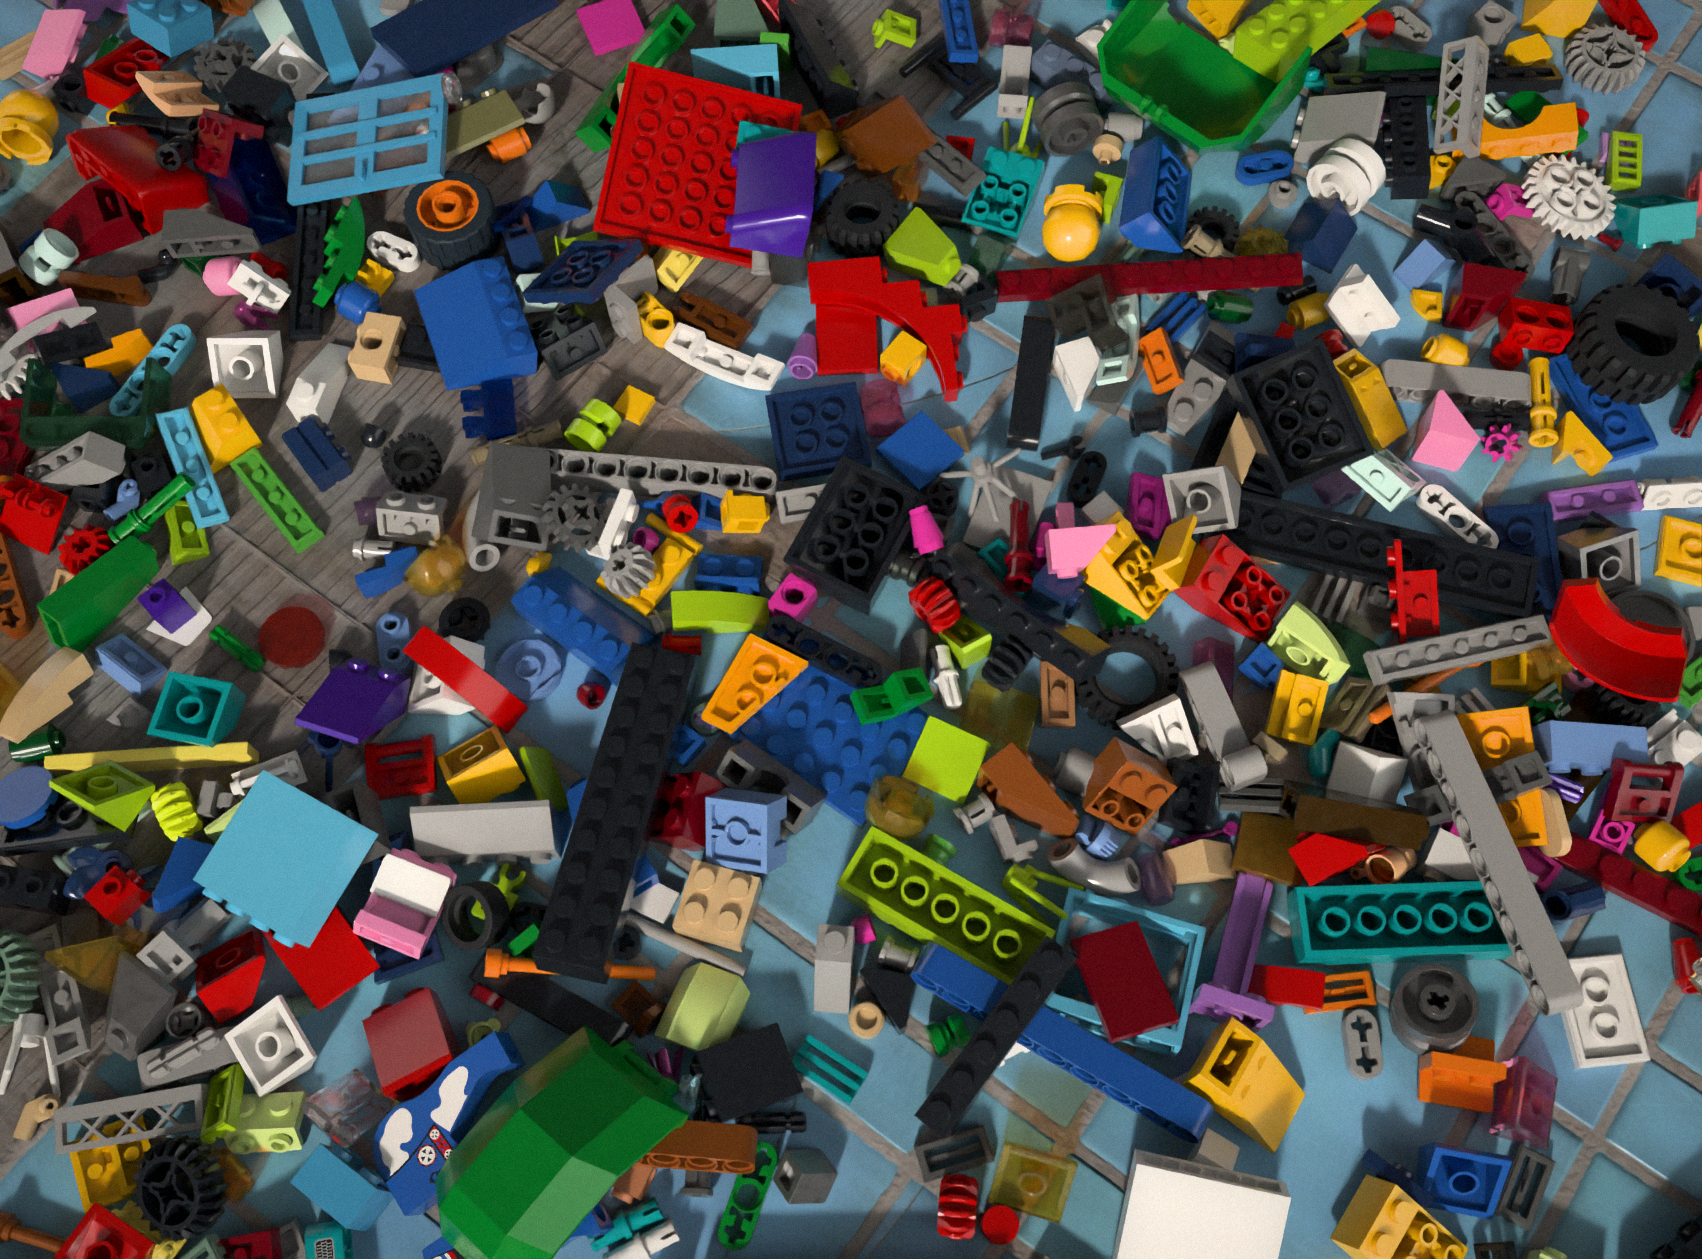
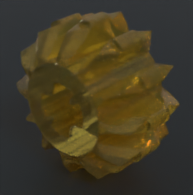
[1237,224,1289,256]

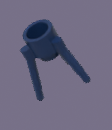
[297,731,353,792]

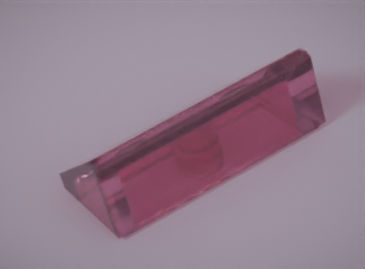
[1193,637,1234,705]

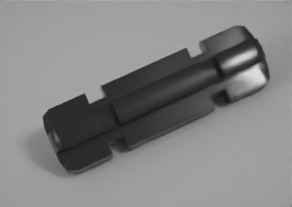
[735,1112,807,1134]

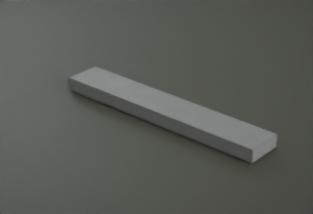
[1363,613,1555,686]

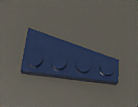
[1482,503,1562,626]

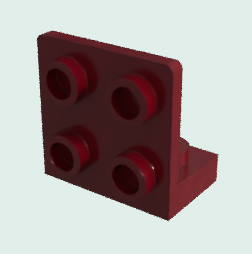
[193,108,264,179]

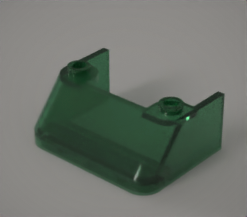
[19,357,173,451]

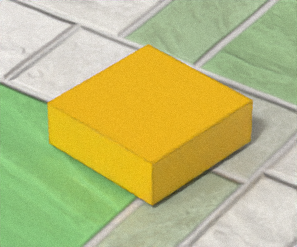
[613,385,656,426]

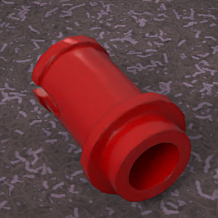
[248,252,287,281]
[662,632,702,656]

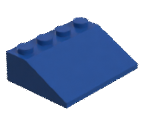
[414,256,538,391]

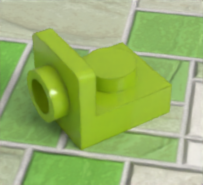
[872,9,916,49]
[1091,171,1123,224]

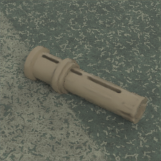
[1181,224,1261,293]

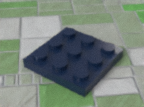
[522,239,644,304]
[765,381,872,482]

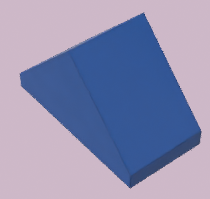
[525,180,590,233]

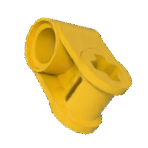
[636,291,676,348]

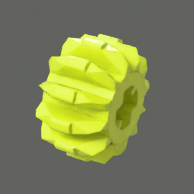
[150,781,204,842]

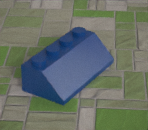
[1119,135,1192,254]
[511,566,657,687]

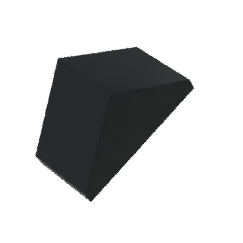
[859,966,914,1036]

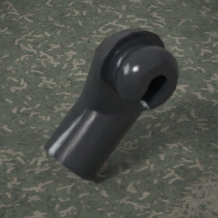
[137,249,178,284]

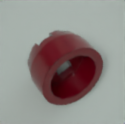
[576,681,606,710]

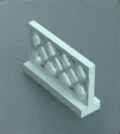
[1342,448,1427,512]

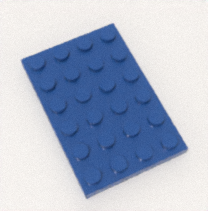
[700,626,931,829]

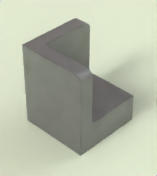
[773,1149,838,1204]

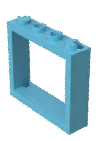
[1045,887,1206,1058]

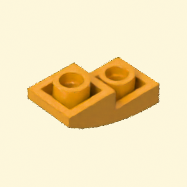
[84,328,153,377]

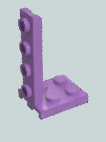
[1189,871,1275,1033]

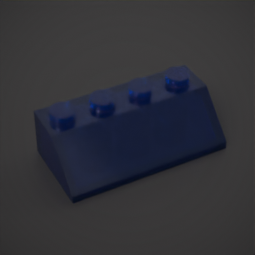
[207,137,297,246]

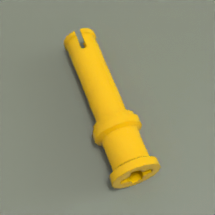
[1528,357,1559,448]

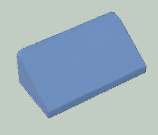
[95,633,168,699]

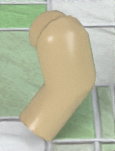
[12,1093,62,1141]

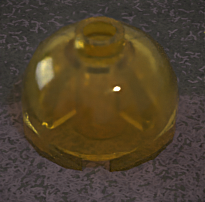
[402,534,467,597]
[864,775,935,842]

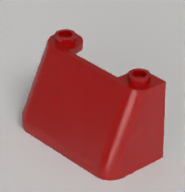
[65,125,210,235]

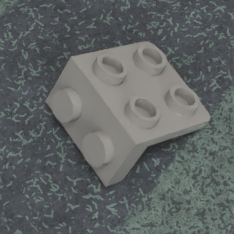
[603,255,658,345]

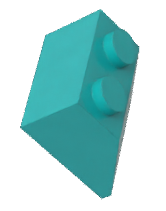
[1611,193,1698,249]
[146,671,247,748]

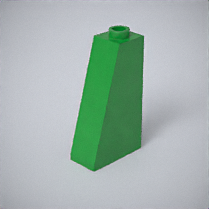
[36,535,160,653]

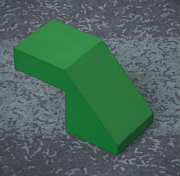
[849,667,934,725]

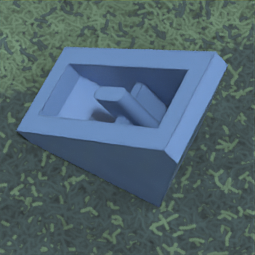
[1393,239,1458,292]

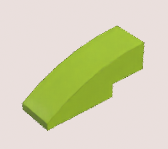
[671,590,770,634]

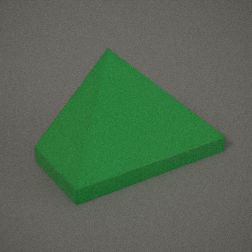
[1090,586,1157,632]

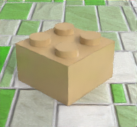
[672,859,763,953]

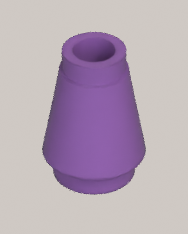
[787,333,817,380]

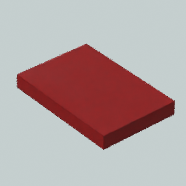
[816,304,878,376]

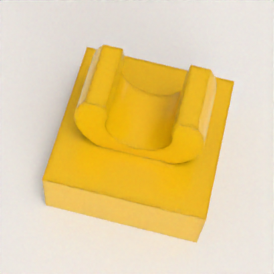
[353,259,395,297]

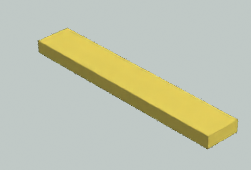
[44,741,259,777]

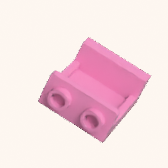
[353,848,457,960]

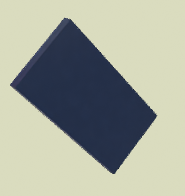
[370,0,559,78]

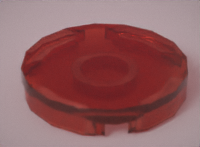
[258,606,326,669]

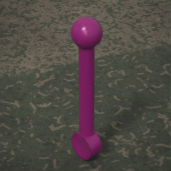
[1171,821,1239,848]

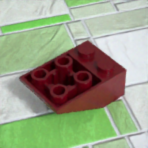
[43,178,144,265]

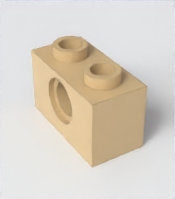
[348,312,406,384]

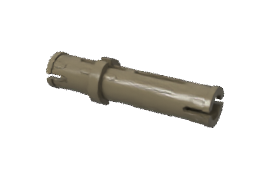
[469,419,565,467]

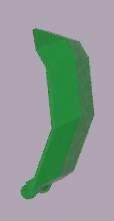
[435,1025,690,1259]

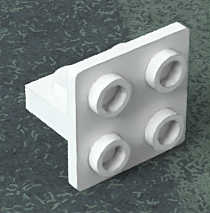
[1324,264,1401,348]

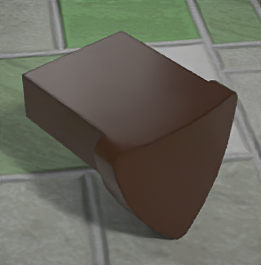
[610,979,667,1039]

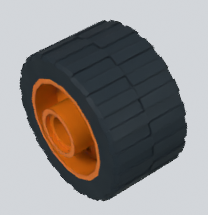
[403,170,502,271]

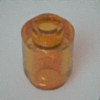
[211,1147,255,1204]

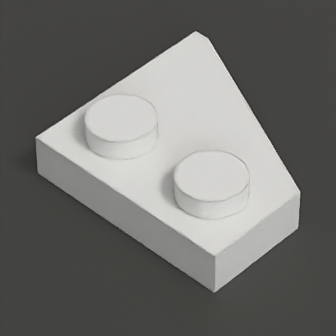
[1116,694,1199,765]

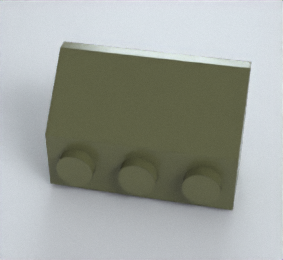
[424,86,526,160]

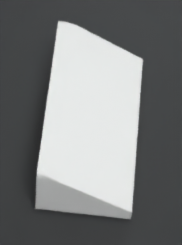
[370,853,452,918]

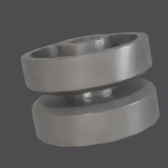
[1031,81,1105,157]
[1388,964,1479,1055]

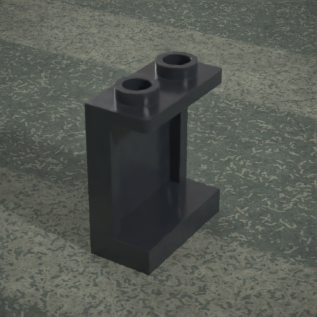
[689,1022,804,1123]

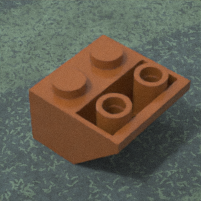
[1082,737,1178,836]

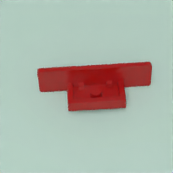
[1386,539,1440,646]

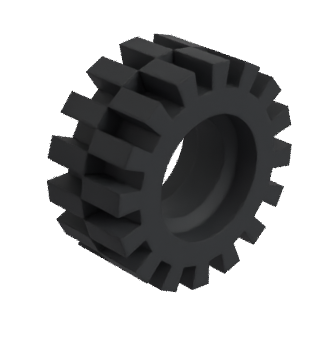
[1185,206,1240,259]
[381,432,442,493]
[1589,683,1661,727]

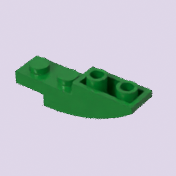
[312,197,365,308]

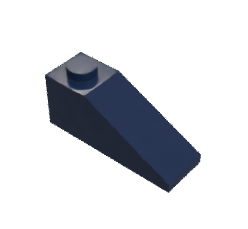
[496,199,545,274]

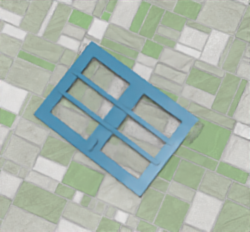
[287,73,462,206]

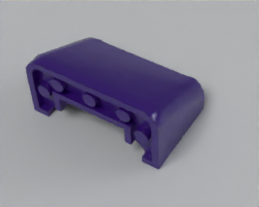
[725,131,817,258]

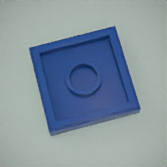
[876,410,965,493]

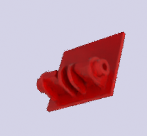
[0,473,69,555]

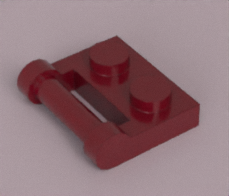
[1603,758,1684,823]

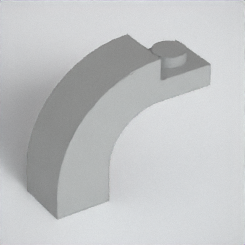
[997,45,1032,119]

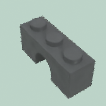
[714,739,827,834]

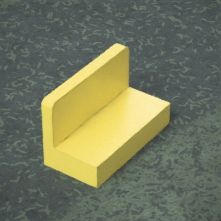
[652,247,704,293]

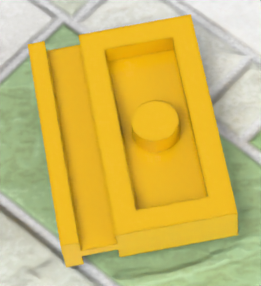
[1264,669,1329,747]

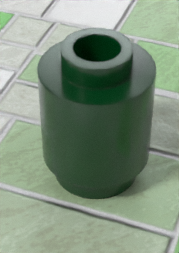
[1206,290,1254,324]
[8,724,66,764]

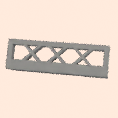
[1433,35,1489,158]
[54,1083,210,1155]

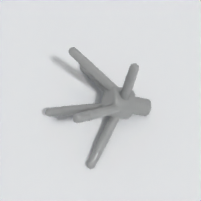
[940,447,1022,522]

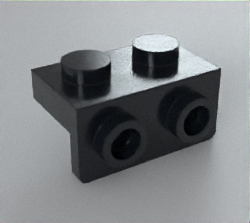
[1157,757,1220,835]

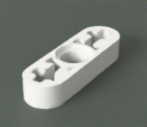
[1416,484,1499,549]

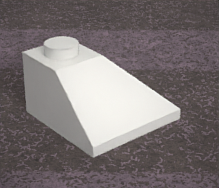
[250,33,329,102]
[206,330,284,398]

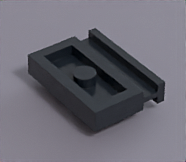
[396,323,441,373]

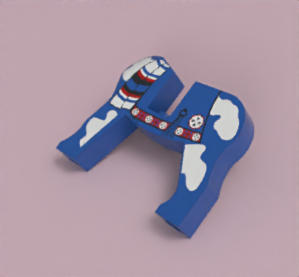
[373,1031,615,1259]

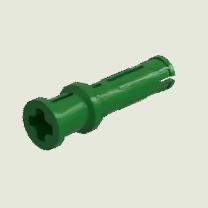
[107,472,196,545]

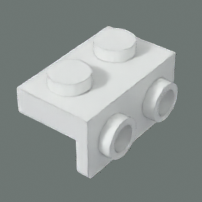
[586,488,639,560]

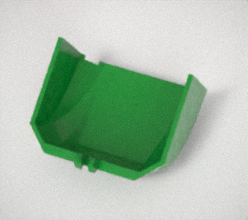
[1097,0,1313,156]

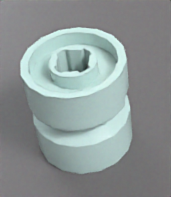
[18,228,79,286]

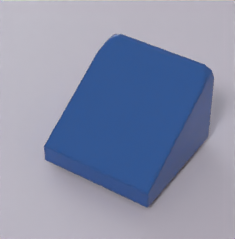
[692,492,722,531]

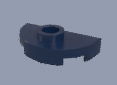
[1362,1149,1435,1208]

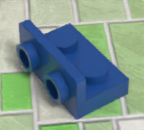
[694,554,763,596]

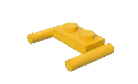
[595,513,703,618]

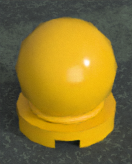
[0,89,59,165]
[1041,184,1103,263]

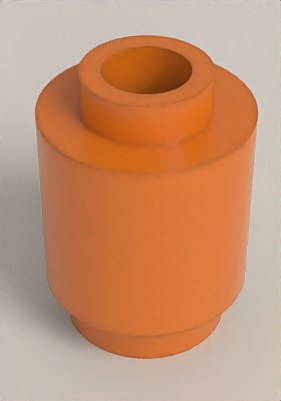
[486,126,532,165]

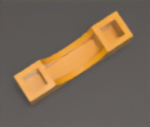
[1450,102,1579,163]

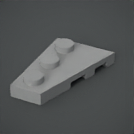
[1386,692,1455,792]

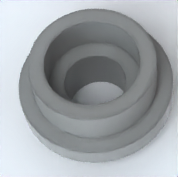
[1268,180,1298,209]

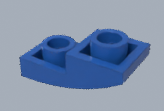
[355,546,425,599]

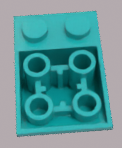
[961,146,1045,238]

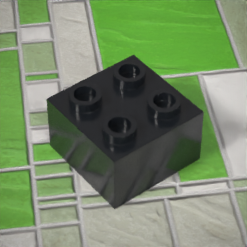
[221,65,297,148]

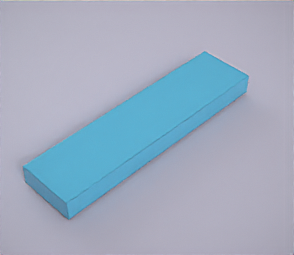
[156,407,230,529]

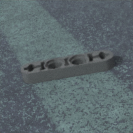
[1450,191,1535,286]

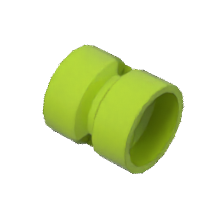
[564,398,622,453]

